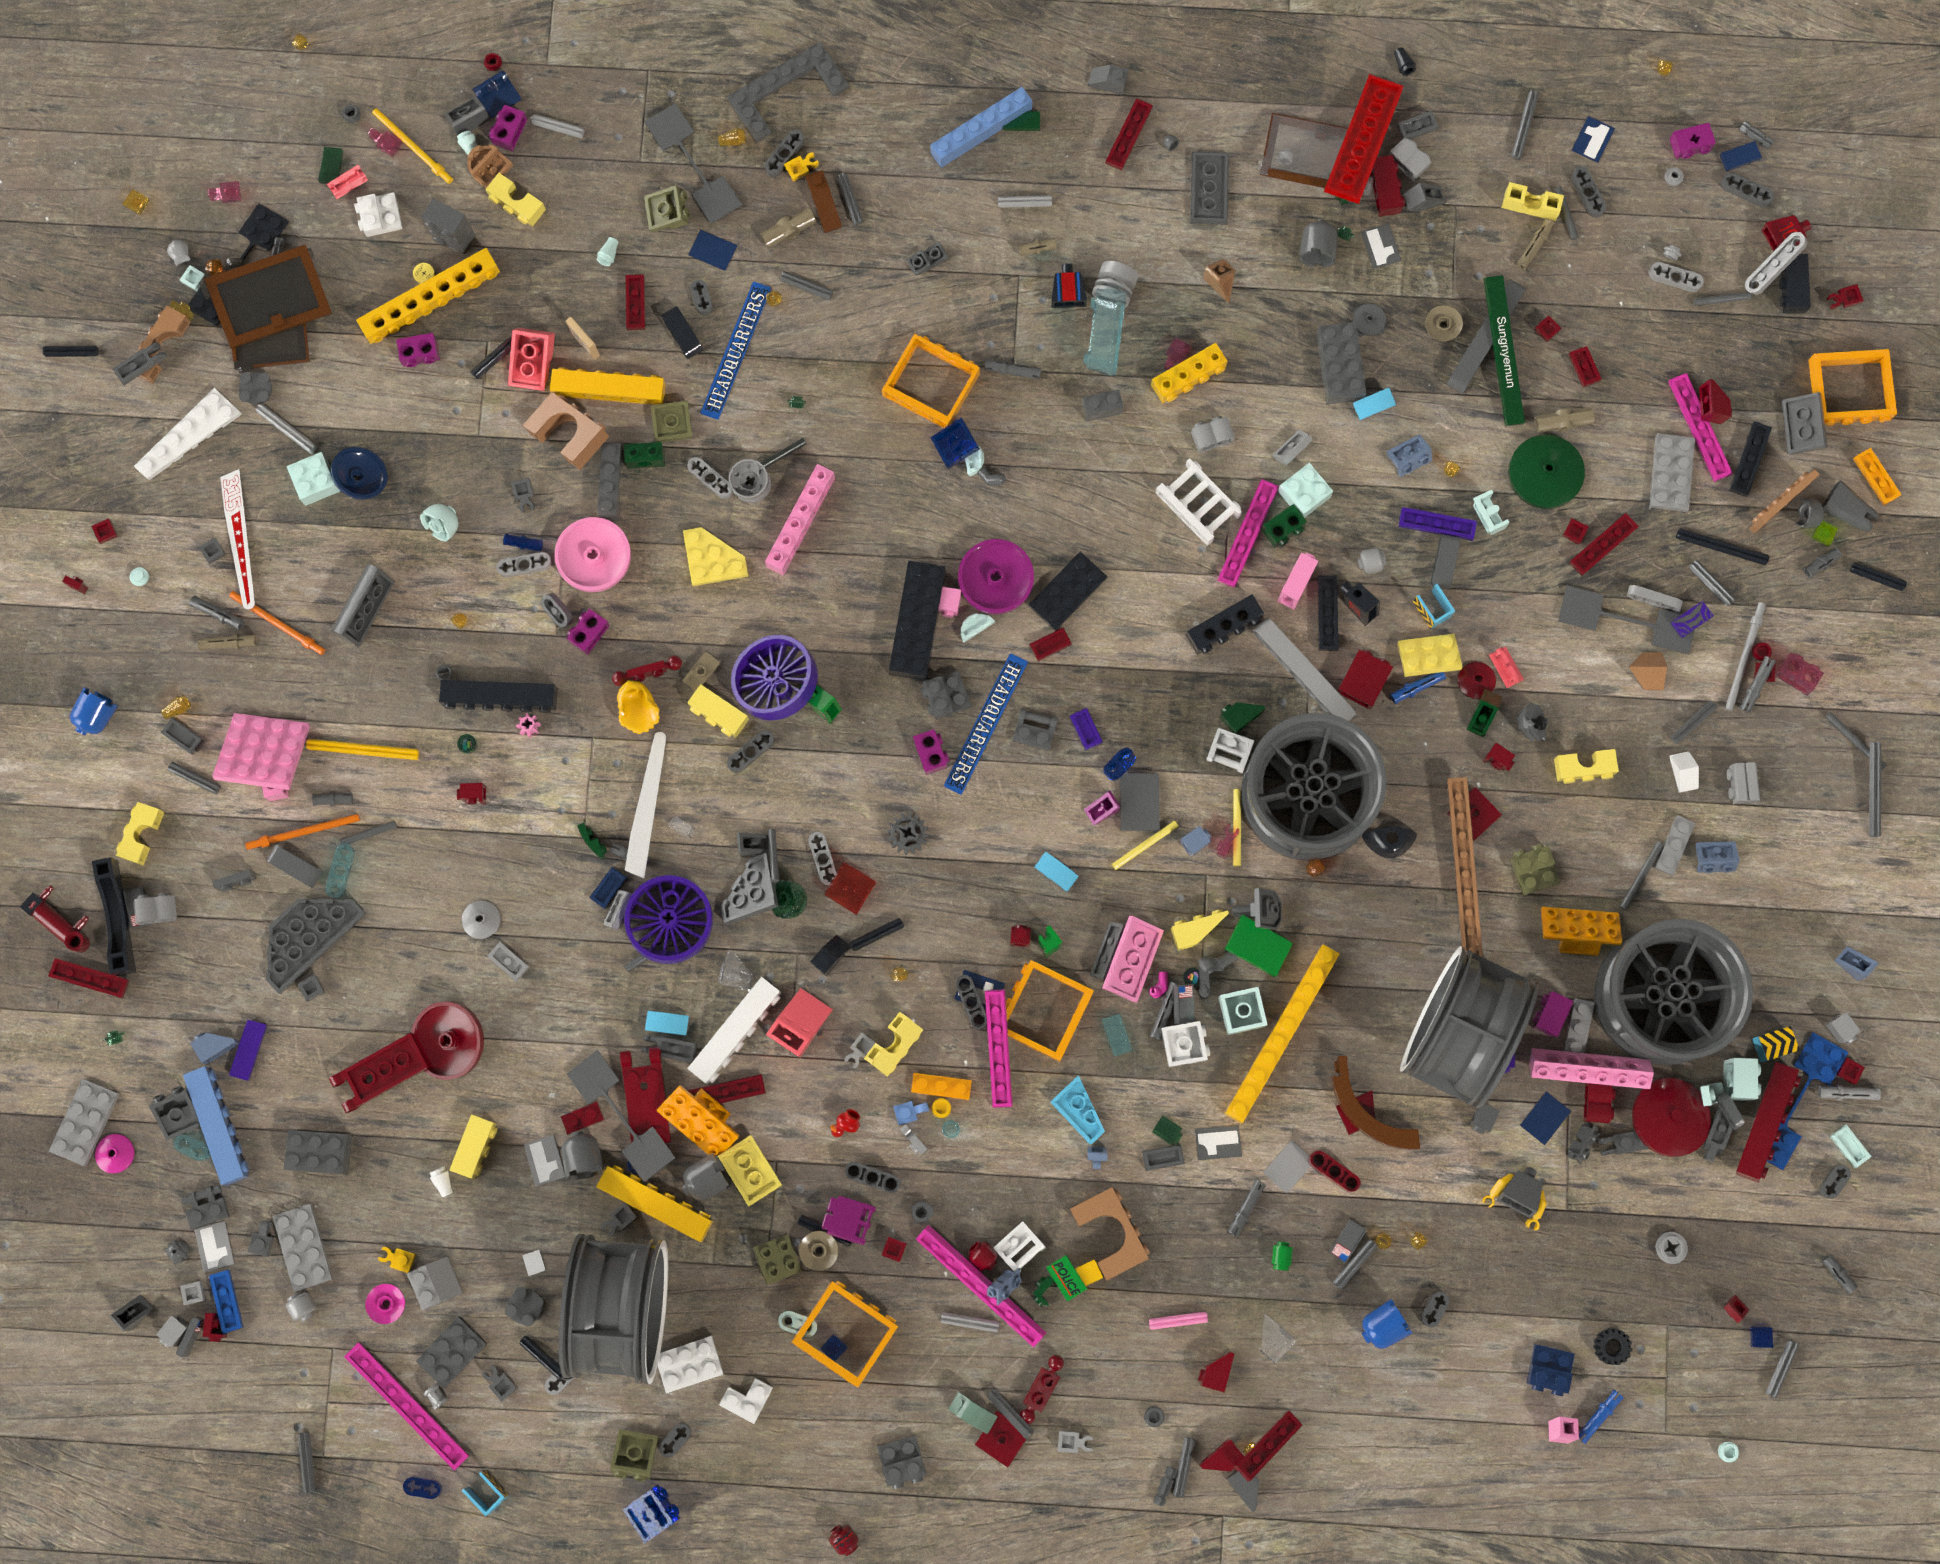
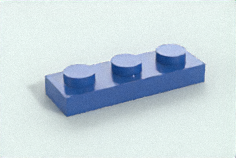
[209,1270,244,1334]

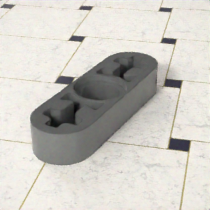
[765,130,804,177]
[1571,167,1606,218]
[1721,173,1774,207]
[727,730,774,773]

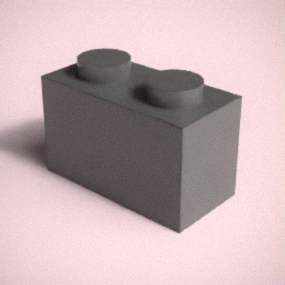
[1082,390,1123,422]

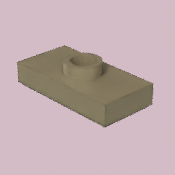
[682,651,721,691]

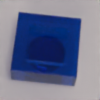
[1750,1327,1773,1348]
[820,1334,848,1362]

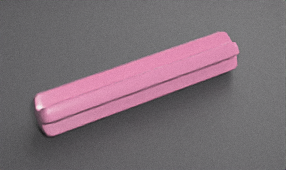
[1149,1312,1208,1330]

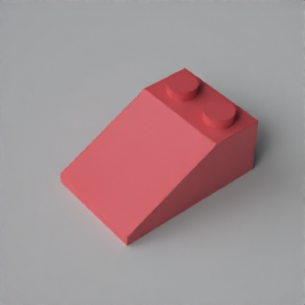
[508,327,555,391]

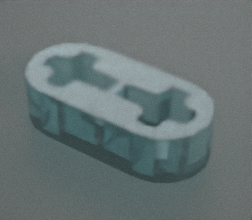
[174,1135,210,1161]

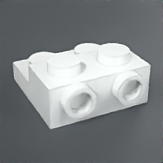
[354,192,403,237]
[1161,1021,1210,1067]

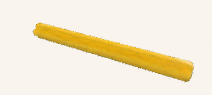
[306,739,419,760]

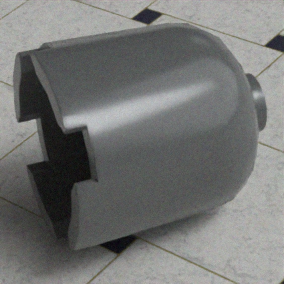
[1299,220,1338,268]
[562,1131,605,1180]
[682,1152,732,1201]

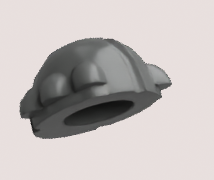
[911,1200,934,1225]
[165,1239,189,1264]

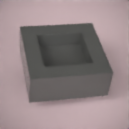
[199,538,226,564]
[298,975,325,1002]

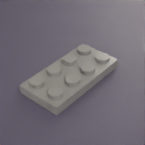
[1649,433,1695,512]
[49,1079,120,1166]
[272,1204,333,1292]

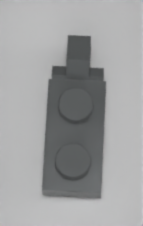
[1703,1106,1733,1162]

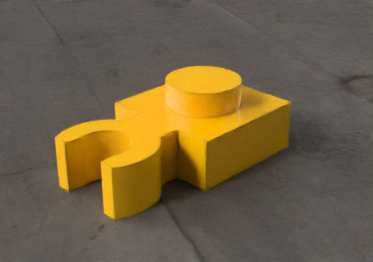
[784,152,819,182]
[378,1247,416,1273]

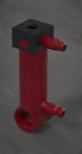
[20,885,90,953]

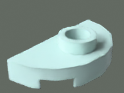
[961,440,984,477]
[961,613,995,643]

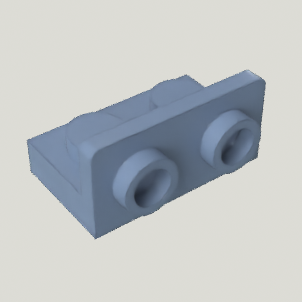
[1387,434,1432,477]
[1695,841,1740,873]

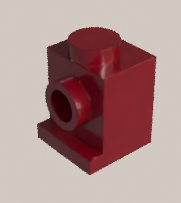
[1483,742,1516,772]
[457,783,486,805]
[1010,925,1031,947]

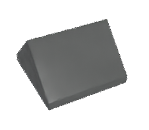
[444,96,490,136]

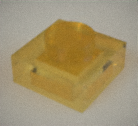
[122,189,150,216]
[169,300,194,321]

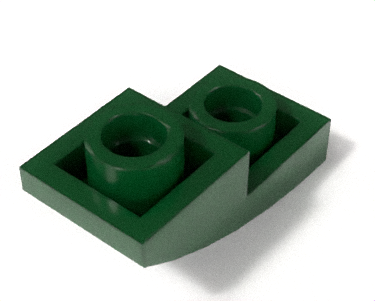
[577,823,607,860]

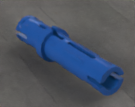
[1390,672,1446,704]
[1579,1390,1624,1444]

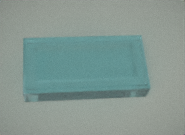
[1102,1014,1133,1057]

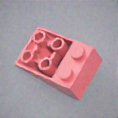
[766,988,833,1058]

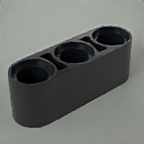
[661,306,704,360]

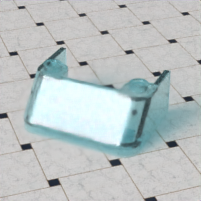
[1083,288,1127,376]

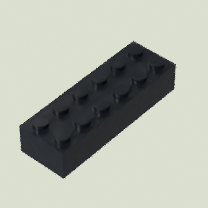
[889,560,946,681]

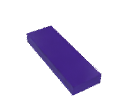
[229,1019,267,1081]

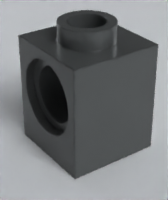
[1469,1104,1500,1134]

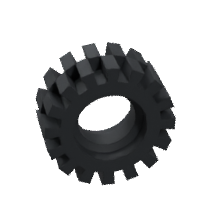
[1593,1328,1633,1365]

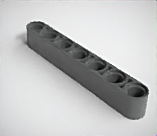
[1446,279,1526,394]

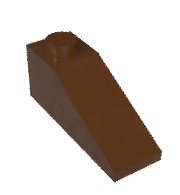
[805,170,842,233]

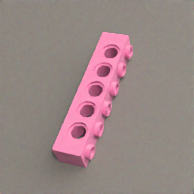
[765,464,835,576]
[1529,1048,1654,1089]

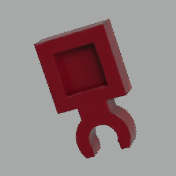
[1826,284,1864,309]

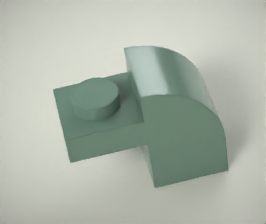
[948,1392,998,1434]

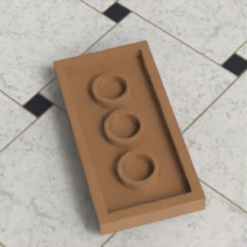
[1749,469,1820,534]

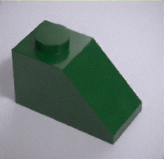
[1466,689,1502,737]
[1220,702,1266,734]

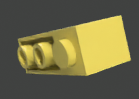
[1171,909,1229,951]

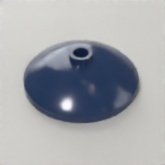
[331,447,388,500]

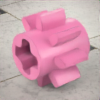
[516,713,541,738]

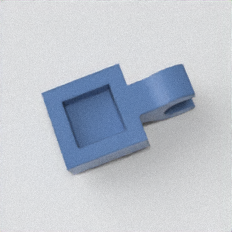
[893,1101,929,1126]

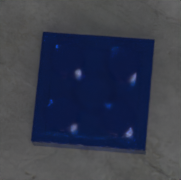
[930,417,980,469]

